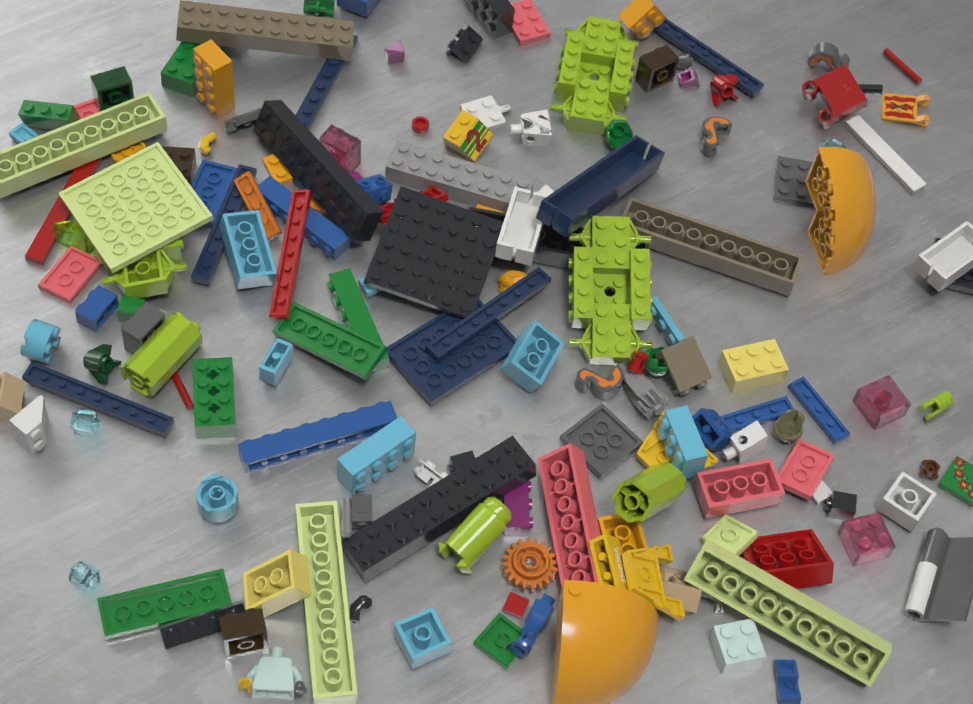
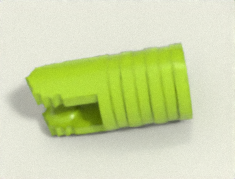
[918,391,954,421]

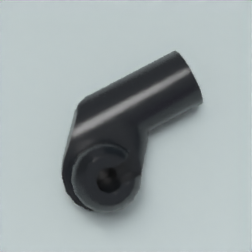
[349,595,372,624]

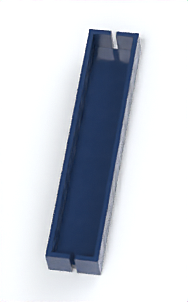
[536,135,665,237]

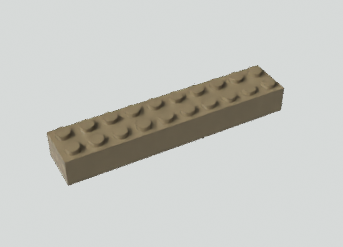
[176,0,354,61]
[622,197,804,296]

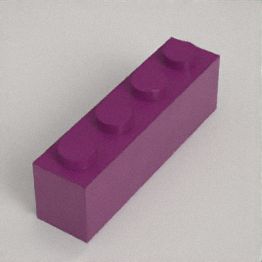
[502,481,533,537]

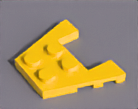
[635,409,719,470]
[622,544,685,621]

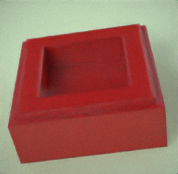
[502,592,530,620]

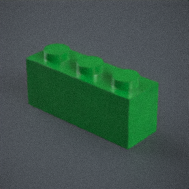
[18,100,81,130]

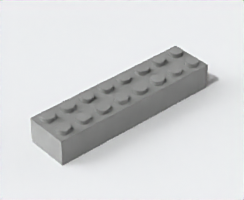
[385,140,534,213]

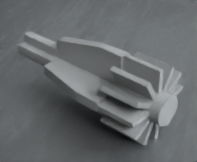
[615,363,669,419]

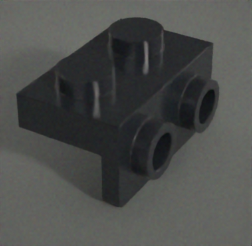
[445,25,483,63]

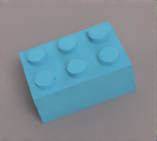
[500,320,565,392]
[658,405,708,479]

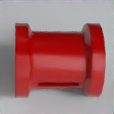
[627,350,650,374]

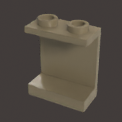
[654,336,712,396]

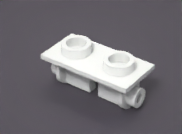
[414,459,448,486]

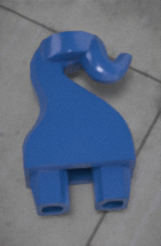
[510,594,555,657]

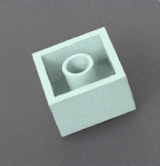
[709,619,766,675]

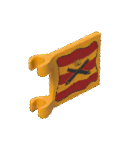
[882,93,930,127]

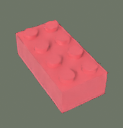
[693,458,785,519]

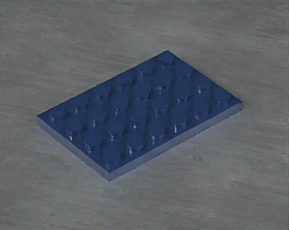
[387,299,517,406]

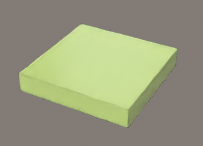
[701,514,758,556]

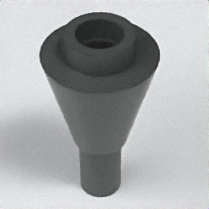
[677,53,693,70]

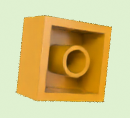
[618,0,667,40]

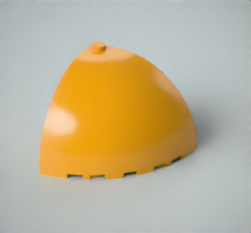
[805,147,876,275]
[552,580,659,704]

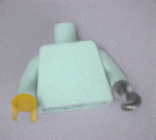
[238,647,307,699]

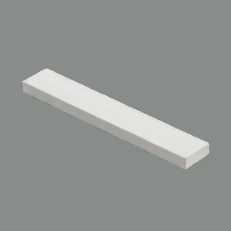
[844,115,926,195]

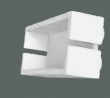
[495,187,549,266]
[913,221,973,292]

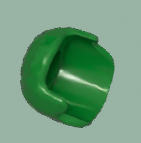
[605,119,633,149]
[645,346,670,376]

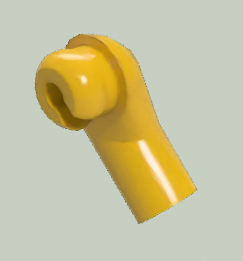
[199,132,217,155]

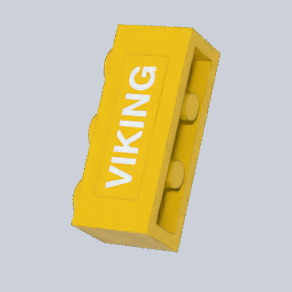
[589,533,628,590]

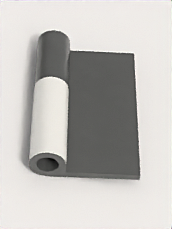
[904,528,973,621]

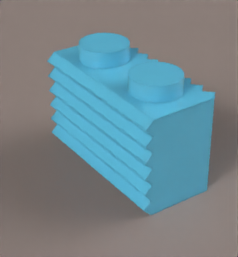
[258,338,293,386]

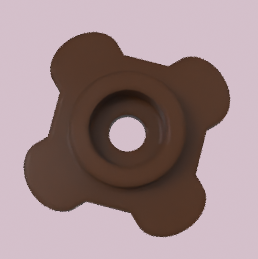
[919,460,941,480]

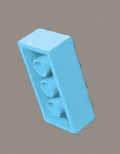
[219,210,277,289]
[337,416,416,495]

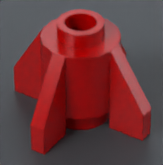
[710,74,739,106]

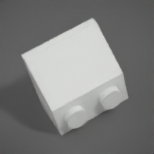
[9,395,49,455]

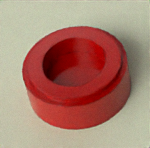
[411,116,429,134]

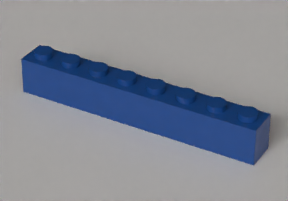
[238,401,398,474]

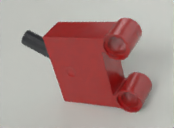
[802,64,883,129]

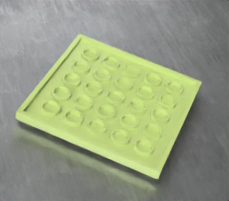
[58,142,214,273]

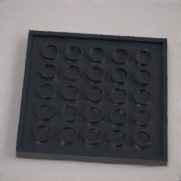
[363,186,503,319]

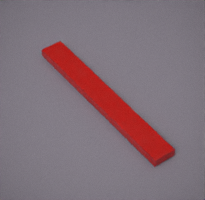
[25,156,104,265]
[269,190,312,320]

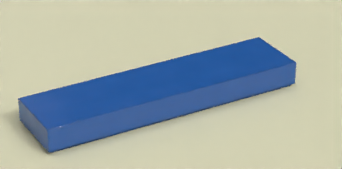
[787,376,850,445]
[719,396,794,434]

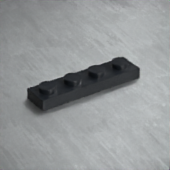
[159,601,245,649]

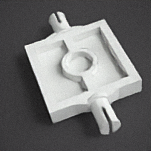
[459,95,511,131]

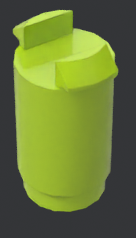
[438,497,512,573]

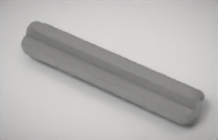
[340,498,352,538]

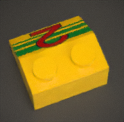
[443,110,494,163]

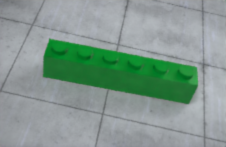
[326,268,389,373]

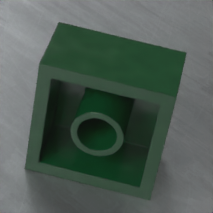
[90,66,134,112]

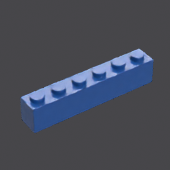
[258,176,350,260]

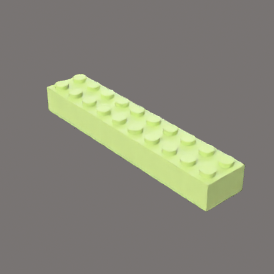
[0,92,167,198]
[296,501,357,704]
[684,539,893,687]

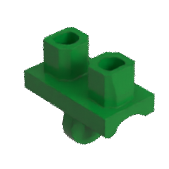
[303,0,335,16]

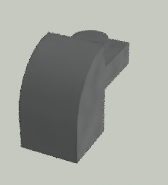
[351,494,372,529]

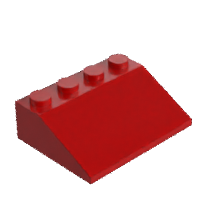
[739,529,834,589]

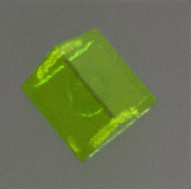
[53,220,95,254]

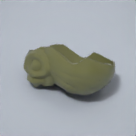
[773,409,805,443]

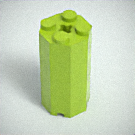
[120,312,203,397]
[612,462,686,523]

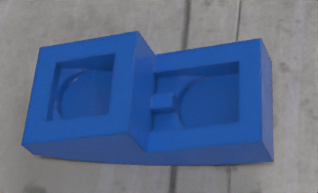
[774,660,802,704]

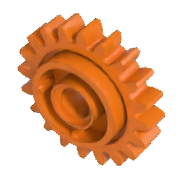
[501,537,558,593]

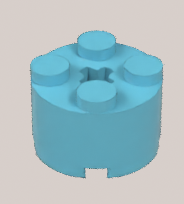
[20,319,61,364]
[196,475,239,523]

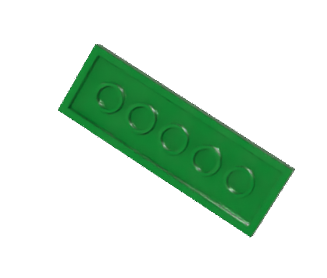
[272,302,388,380]
[97,569,232,640]

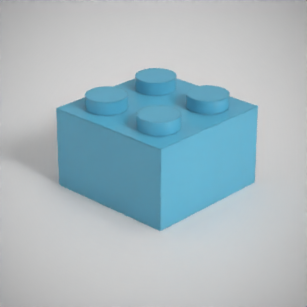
[393,607,452,670]

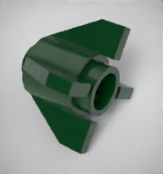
[83,344,121,384]

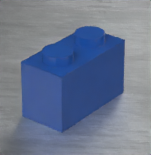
[75,285,119,332]

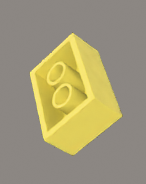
[718,339,789,394]
[242,549,312,618]

